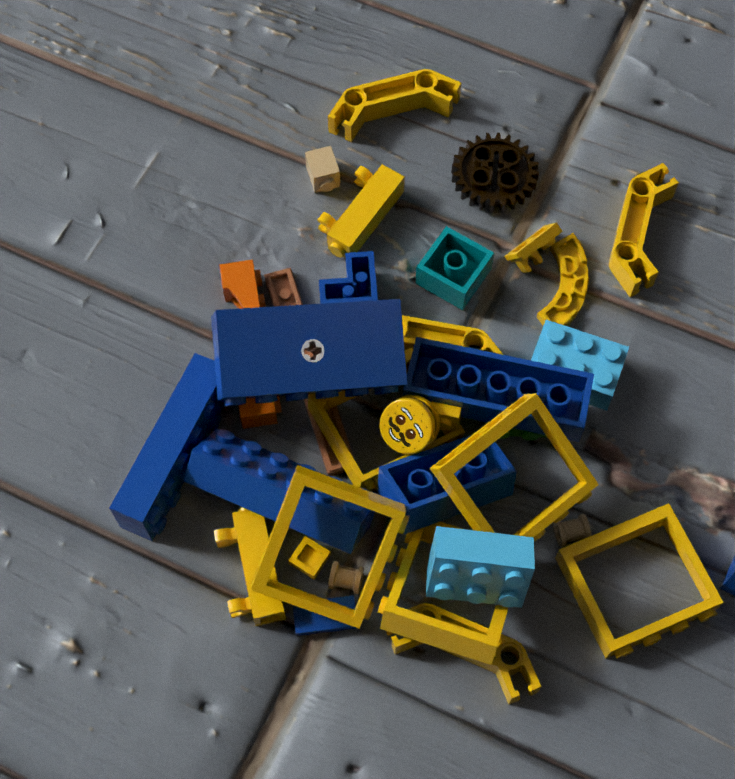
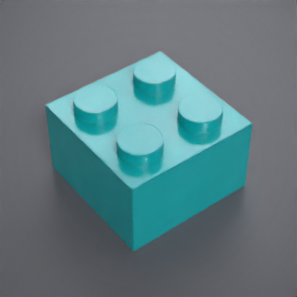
[415,226,494,310]

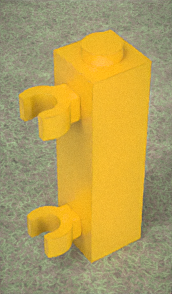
[317,164,405,258]
[214,507,286,626]

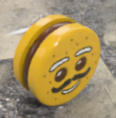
[380,395,440,454]

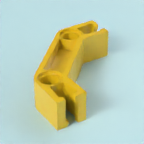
[328,69,462,142]
[609,163,679,297]
[402,315,503,355]
[386,603,542,704]

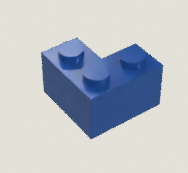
[319,251,378,304]

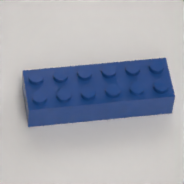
[403,337,594,442]
[109,353,228,541]
[184,429,375,554]

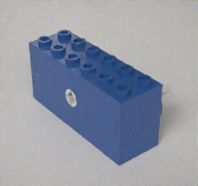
[211,299,407,406]

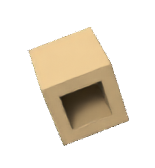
[305,146,340,193]

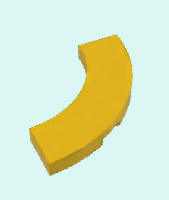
[537,233,589,326]

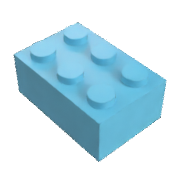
[531,320,629,411]
[426,526,535,608]

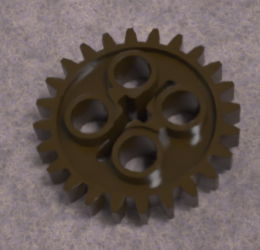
[451,132,539,213]

